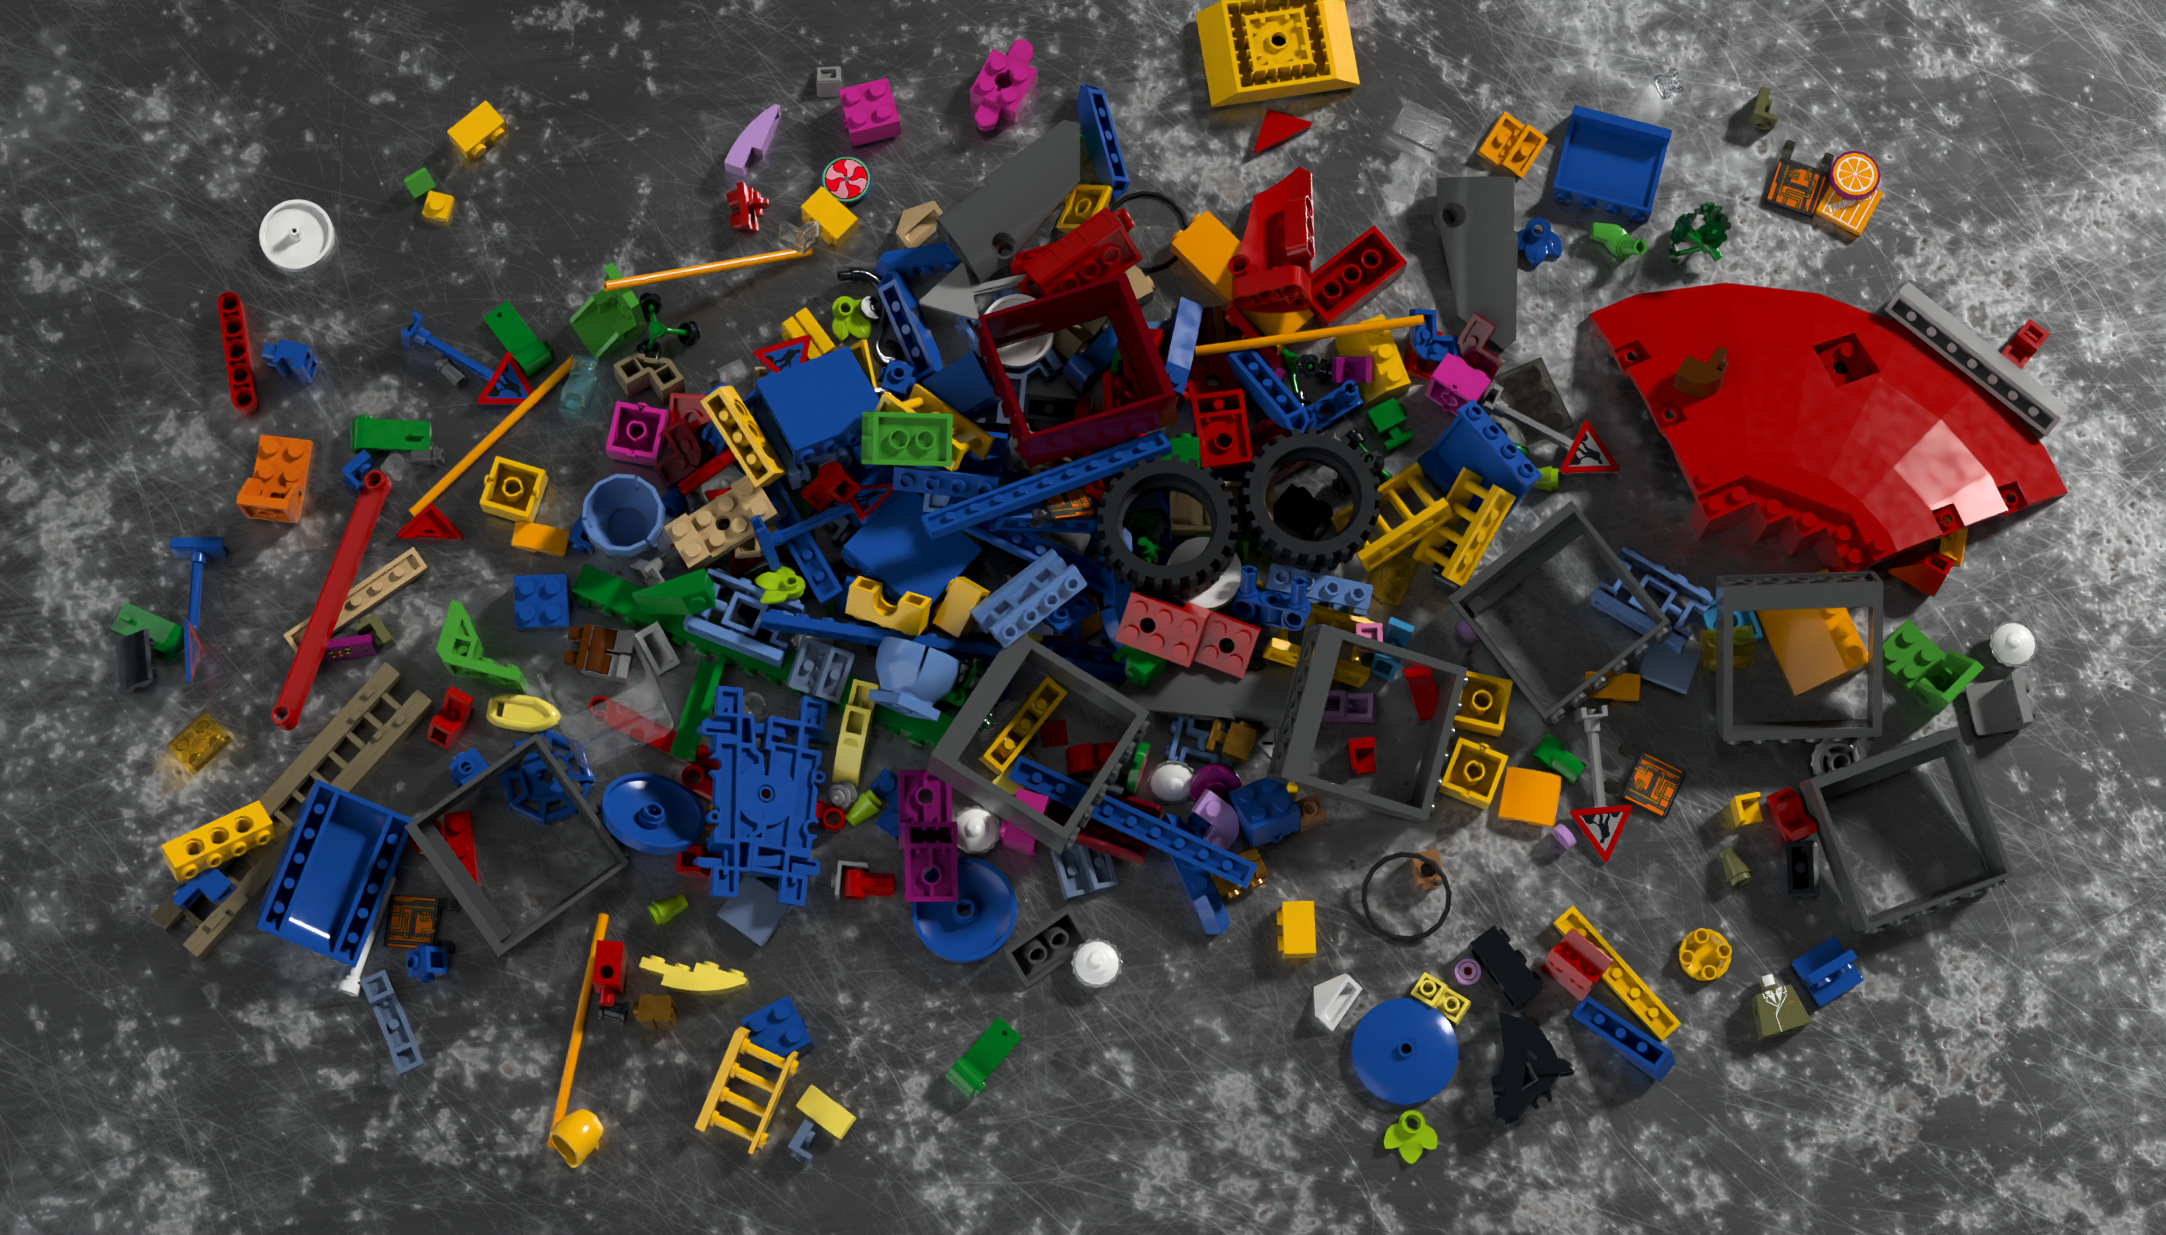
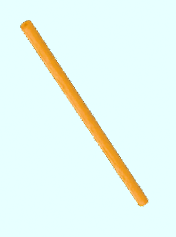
[603,246,813,292]
[1195,315,1425,357]
[408,352,583,517]
[547,913,609,1149]

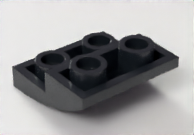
[116,629,156,694]

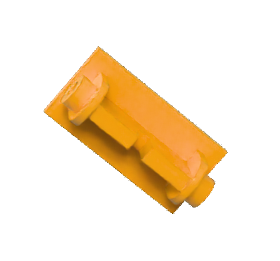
[1938,517,1969,567]

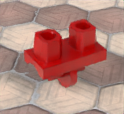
[726,182,769,233]

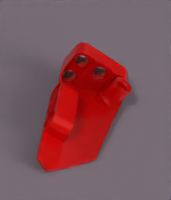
[1227,166,1315,314]

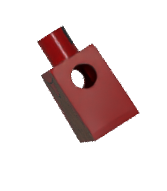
[593,940,628,1007]

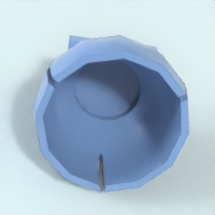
[581,474,665,558]
[867,637,961,721]

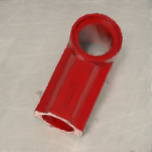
[681,765,713,802]
[843,869,895,900]

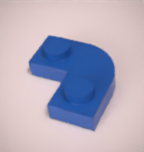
[1409,308,1458,363]
[869,767,898,841]

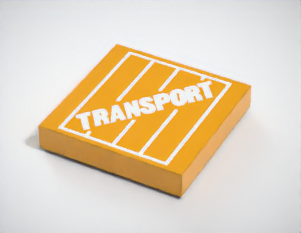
[1815,184,1883,237]

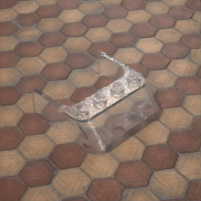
[537,632,674,769]

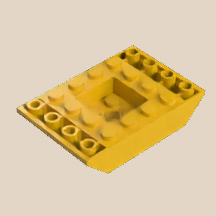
[1195,0,1360,108]

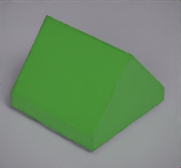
[404,167,436,199]

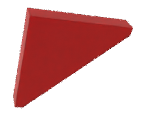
[1253,109,1312,155]
[396,503,464,540]

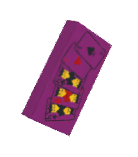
[323,634,377,663]

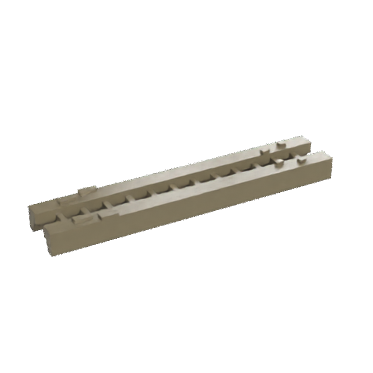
[151,662,435,962]

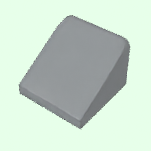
[816,66,842,98]

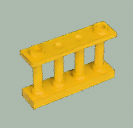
[875,383,995,472]
[1330,462,1454,573]
[1412,467,1516,586]
[1263,594,1375,688]
[694,1027,799,1154]

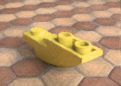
[832,679,880,787]
[639,955,749,995]

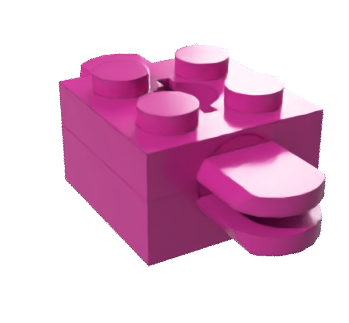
[970,39,1038,131]

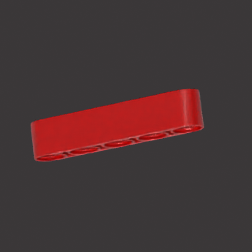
[217,292,259,417]

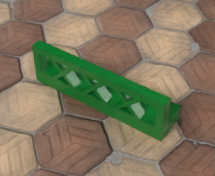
[670,657,726,763]

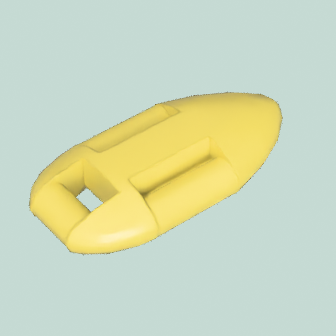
[486,693,562,733]

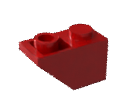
[1888,550,1954,597]

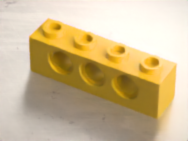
[700,386,787,488]
[978,676,1068,776]
[161,800,275,883]

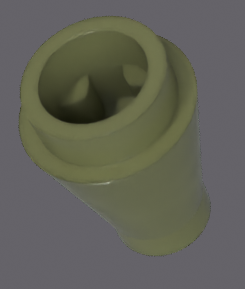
[1719,847,1752,888]

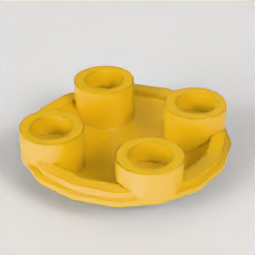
[1679,928,1732,981]

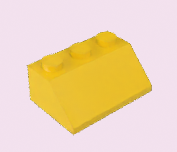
[1334,314,1411,408]

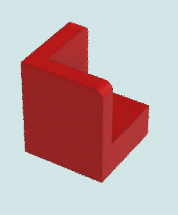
[1346,736,1377,776]

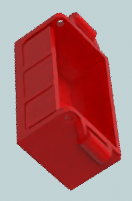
[1018,207,1143,299]

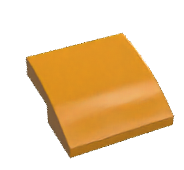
[1476,111,1548,179]
[1498,766,1563,828]

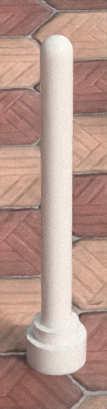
[338,875,396,997]

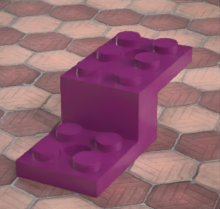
[898,770,958,902]

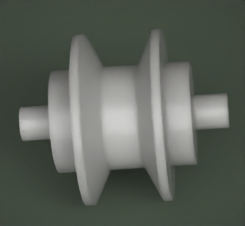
[828,781,857,810]

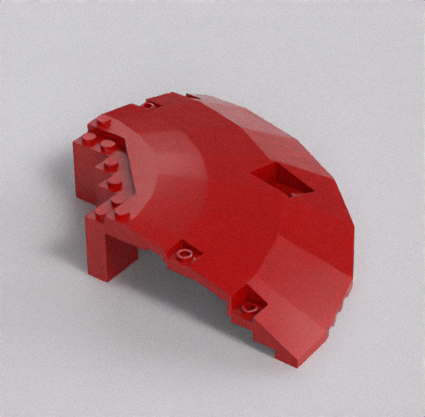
[1589,283,2068,572]

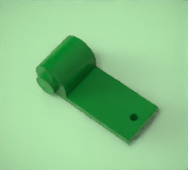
[483,300,554,377]
[350,415,430,455]
[110,602,185,664]
[945,1017,1023,1098]

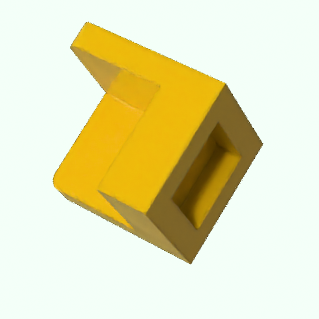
[1730,792,1763,828]

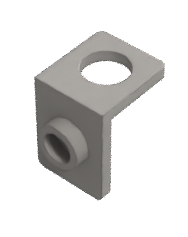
[831,860,870,900]

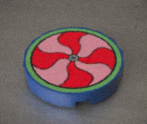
[821,156,872,205]

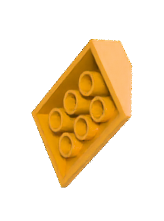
[1754,568,1868,697]

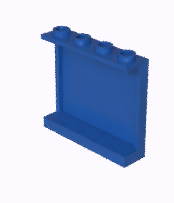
[1550,105,1672,221]
[755,346,880,465]
[1416,399,1543,525]
[893,431,1008,499]
[840,491,983,607]

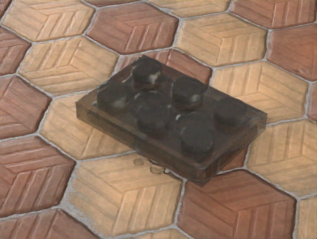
[1494,357,1574,446]

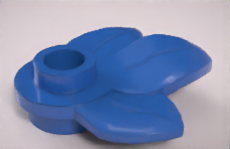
[1517,217,1562,268]

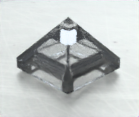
[685,492,706,515]

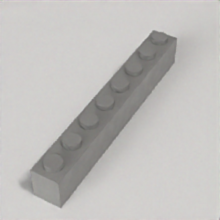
[1884,282,2070,437]

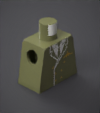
[1752,974,1811,1041]

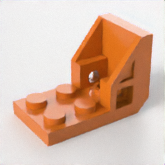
[236,435,313,524]

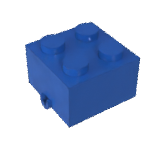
[514,574,573,632]
[1229,777,1300,848]
[740,995,815,1072]

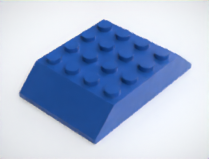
[256,779,414,968]

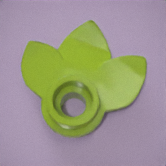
[832,296,877,341]
[755,566,805,604]
[1384,1110,1438,1164]

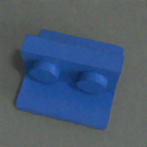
[1043,591,1098,642]
[1791,936,1863,1007]

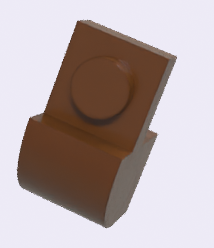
[1673,346,1729,398]

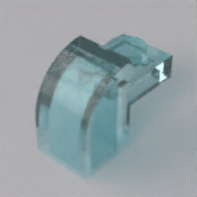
[560,352,600,416]

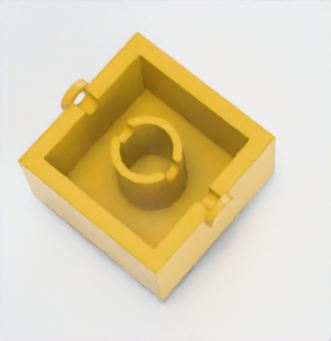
[479,456,549,523]
[1438,737,1508,810]

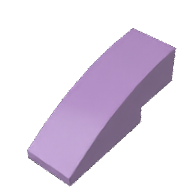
[724,104,781,178]
[1321,691,1379,723]

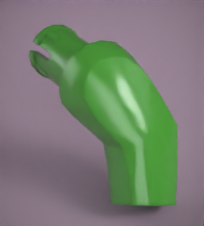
[1589,222,1647,259]

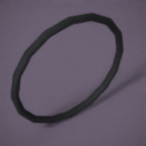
[1110,191,1189,273]
[1361,852,1452,942]

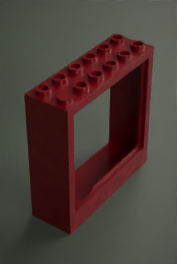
[976,273,1177,468]

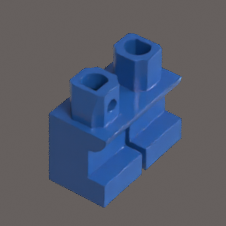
[261,339,319,384]

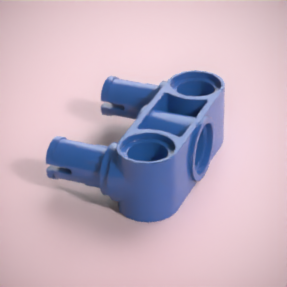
[1303,380,1364,434]
[1231,565,1312,631]

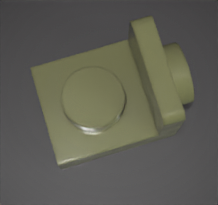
[1749,86,1778,129]
[354,613,396,650]

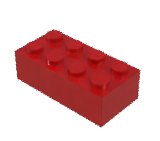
[1309,225,1407,328]

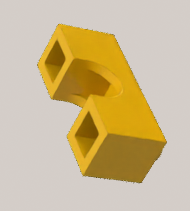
[845,576,932,636]

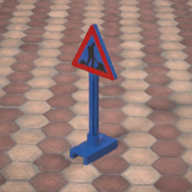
[400,311,539,406]
[700,334,811,456]
[750,483,900,572]
[170,537,228,683]

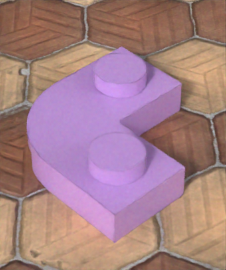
[1191,789,1239,851]

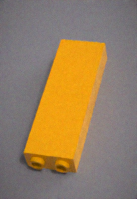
[1170,210,1314,354]

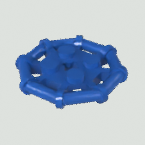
[497,729,596,826]

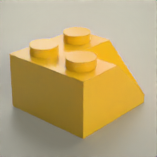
[1453,671,1513,738]

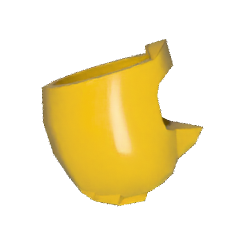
[550,1109,603,1168]

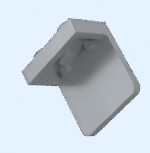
[1965,671,2035,736]

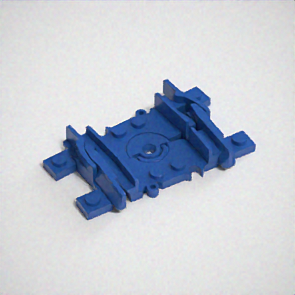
[693,686,833,907]

